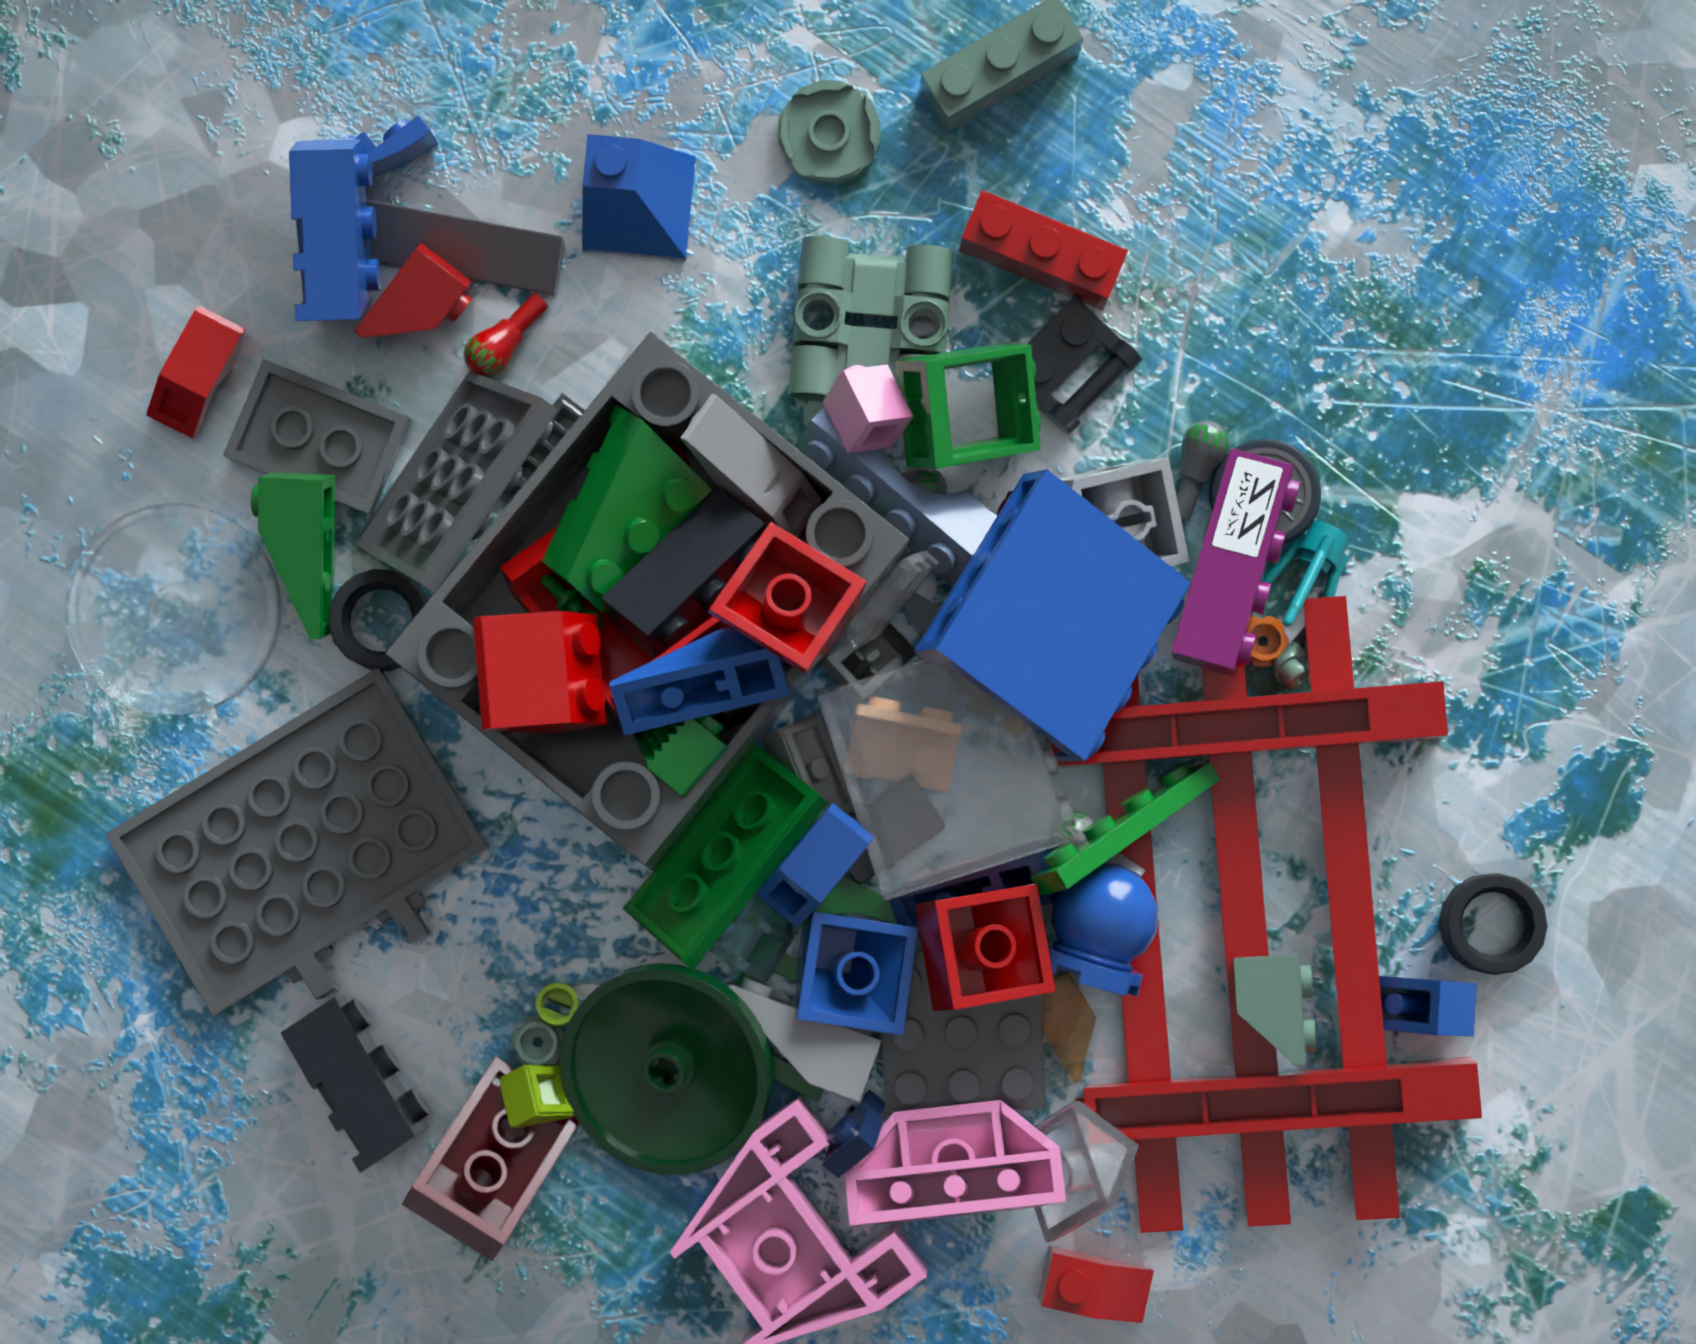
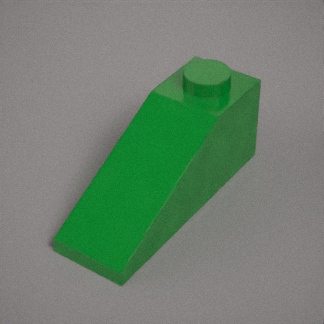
[251,472,335,639]

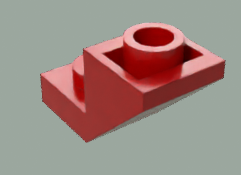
[146,306,246,439]

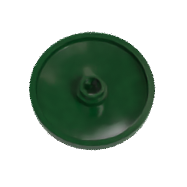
[560,963,773,1175]

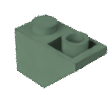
[1234,954,1316,1065]

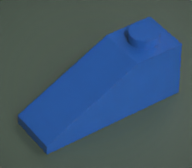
[609,627,789,736]

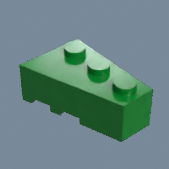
[542,405,712,613]

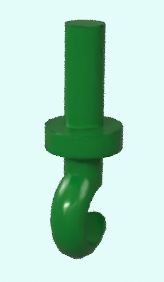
[541,574,603,631]

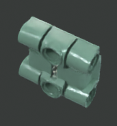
[788,236,954,401]

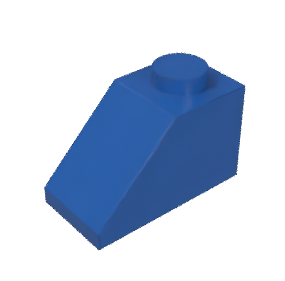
[1379,975,1477,1037]

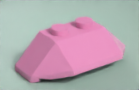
[844,1100,1066,1226]

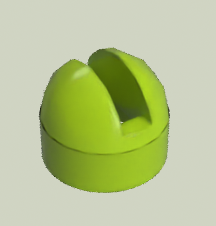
[536,983,579,1028]

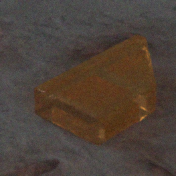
[1040,972,1096,1084]

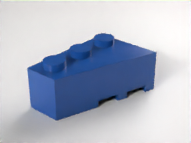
[289,139,381,321]

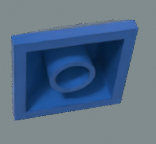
[582,134,696,261]
[795,911,919,1035]

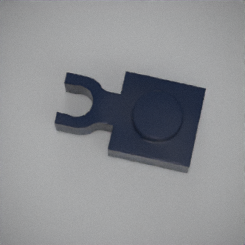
[822,1090,885,1178]

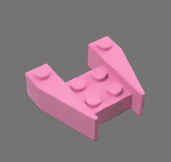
[670,1094,928,1344]

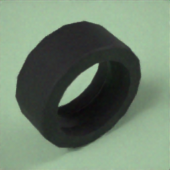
[328,569,429,671]
[1439,873,1548,975]

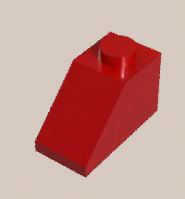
[354,242,472,338]
[1038,1245,1154,1323]

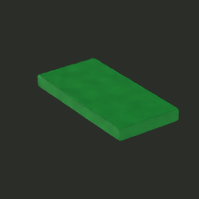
[623,745,829,969]

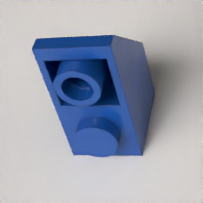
[755,803,875,928]

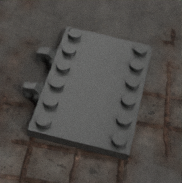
[105,669,490,1016]

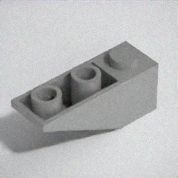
[680,394,822,537]
[729,977,882,1102]

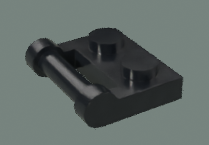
[1027,295,1142,435]

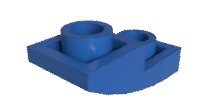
[341,115,438,177]

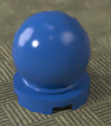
[1048,863,1158,997]

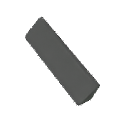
[366,200,565,296]

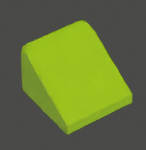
[500,1065,575,1127]

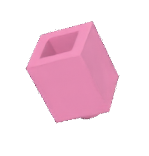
[823,365,913,454]

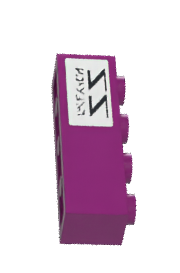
[1171,448,1301,676]

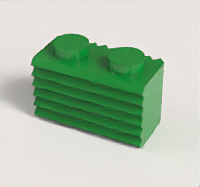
[633,713,728,797]

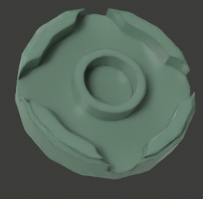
[778,80,880,185]

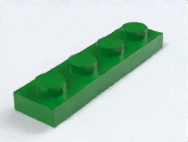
[1031,762,1221,896]

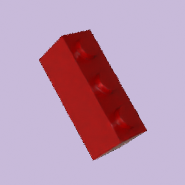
[959,190,1128,311]

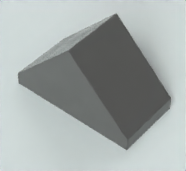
[822,615,917,705]

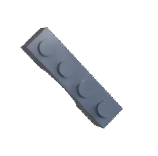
[794,407,997,587]

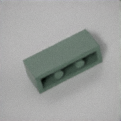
[919,0,1084,133]

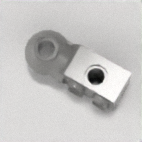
[1060,457,1190,566]

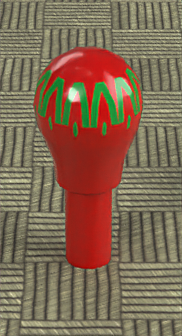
[463,293,549,378]

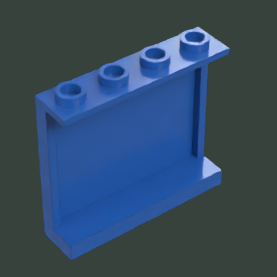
[914,469,1191,761]

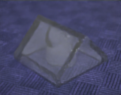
[1034,1101,1139,1243]

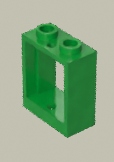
[896,344,1041,469]

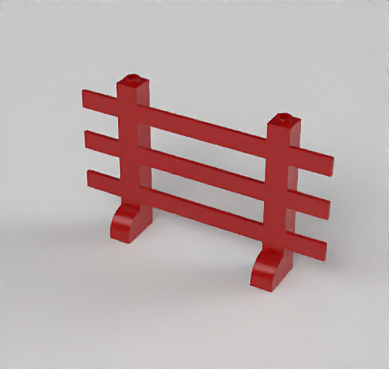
[1046,595,1482,1233]

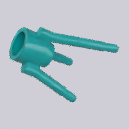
[1263,520,1350,627]

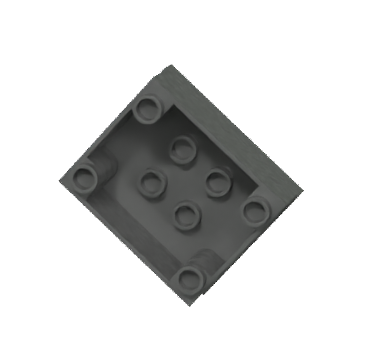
[385,331,910,871]

